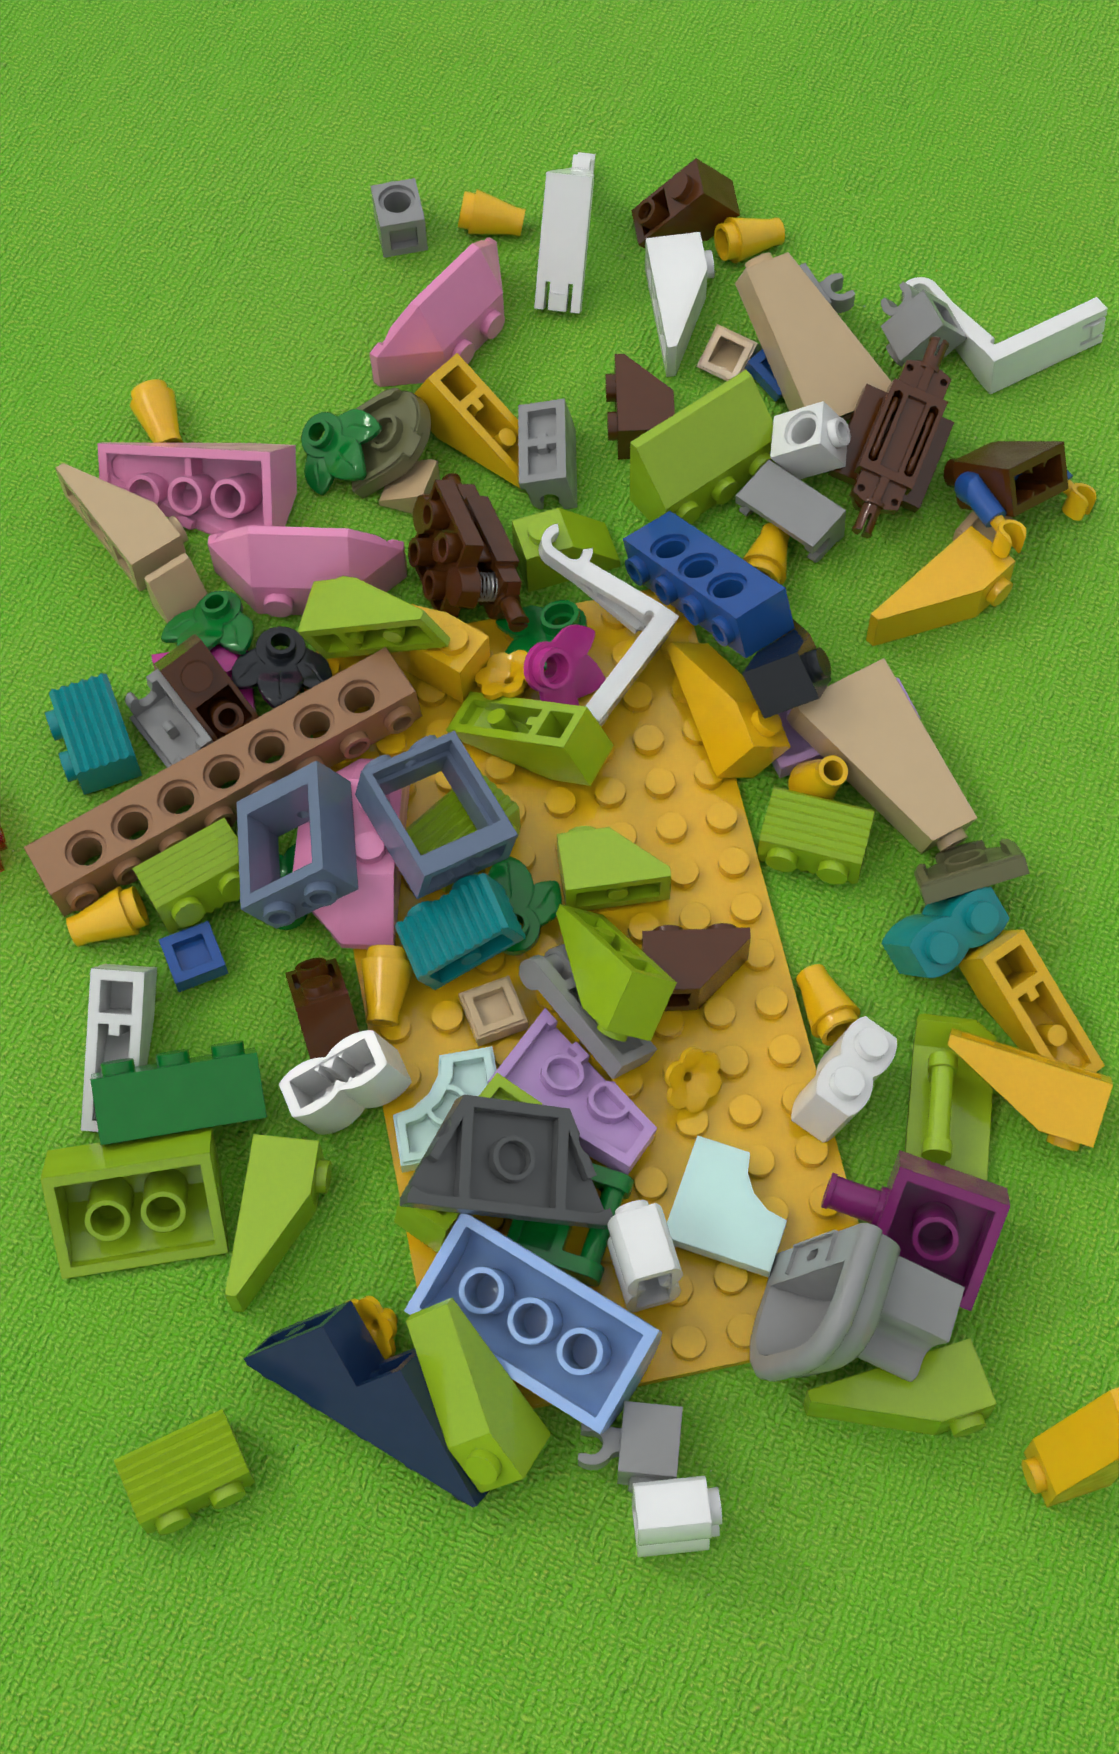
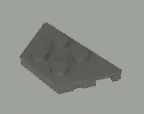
[399,1095,613,1230]

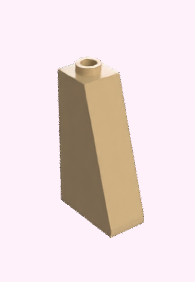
[735,252,892,421]
[787,658,977,854]

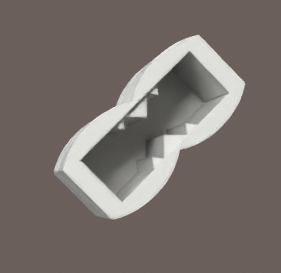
[791,1016,897,1143]
[279,1030,412,1135]
[607,1200,683,1312]
[632,1476,722,1557]

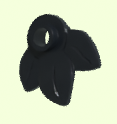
[232,626,332,709]

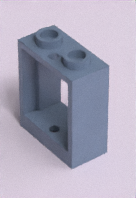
[355,731,518,899]
[237,760,358,929]

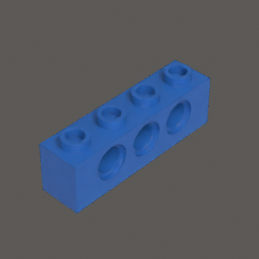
[623,511,795,658]

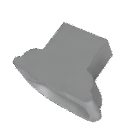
[750,1223,965,1382]

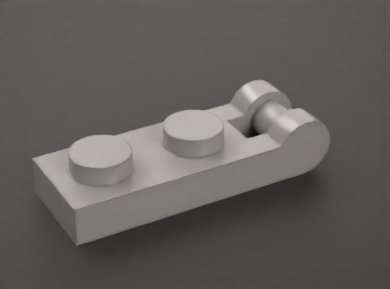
[519,944,657,1079]

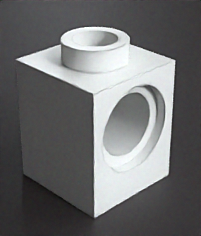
[770,401,851,480]

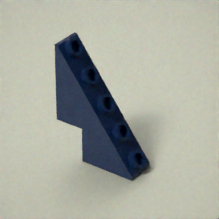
[244,1300,490,1507]

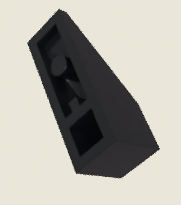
[742,619,831,719]

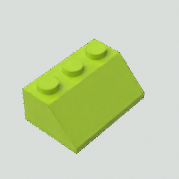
[629,370,777,525]
[40,1127,229,1279]

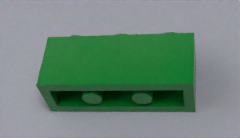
[90,1040,267,1145]

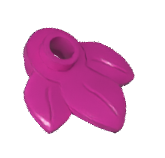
[524,624,606,706]

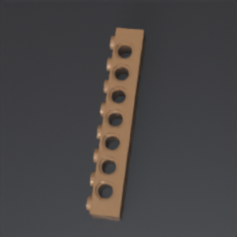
[24,647,422,917]

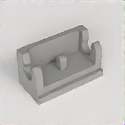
[518,398,577,509]
[736,460,846,563]
[125,669,213,768]

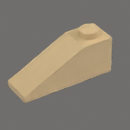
[55,463,188,592]

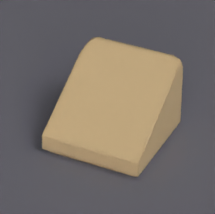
[696,324,762,381]
[379,459,440,514]
[144,553,207,623]

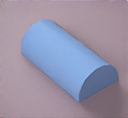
[404,1213,662,1434]

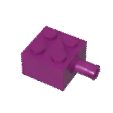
[821,1150,1011,1311]

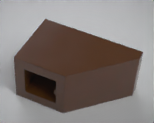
[631,158,740,248]
[605,354,675,460]
[154,634,259,742]
[642,923,751,1011]
[285,958,359,1059]

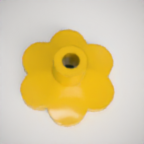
[475,650,527,700]
[665,1046,722,1113]
[345,1295,397,1359]

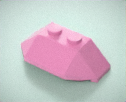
[370,237,505,387]
[208,525,407,617]
[293,758,410,949]

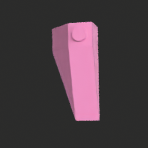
[97,442,297,535]

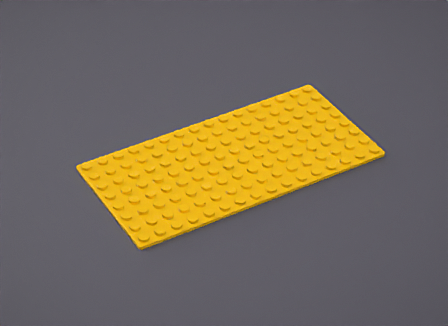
[304,589,859,1409]

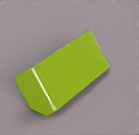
[905,1014,996,1181]

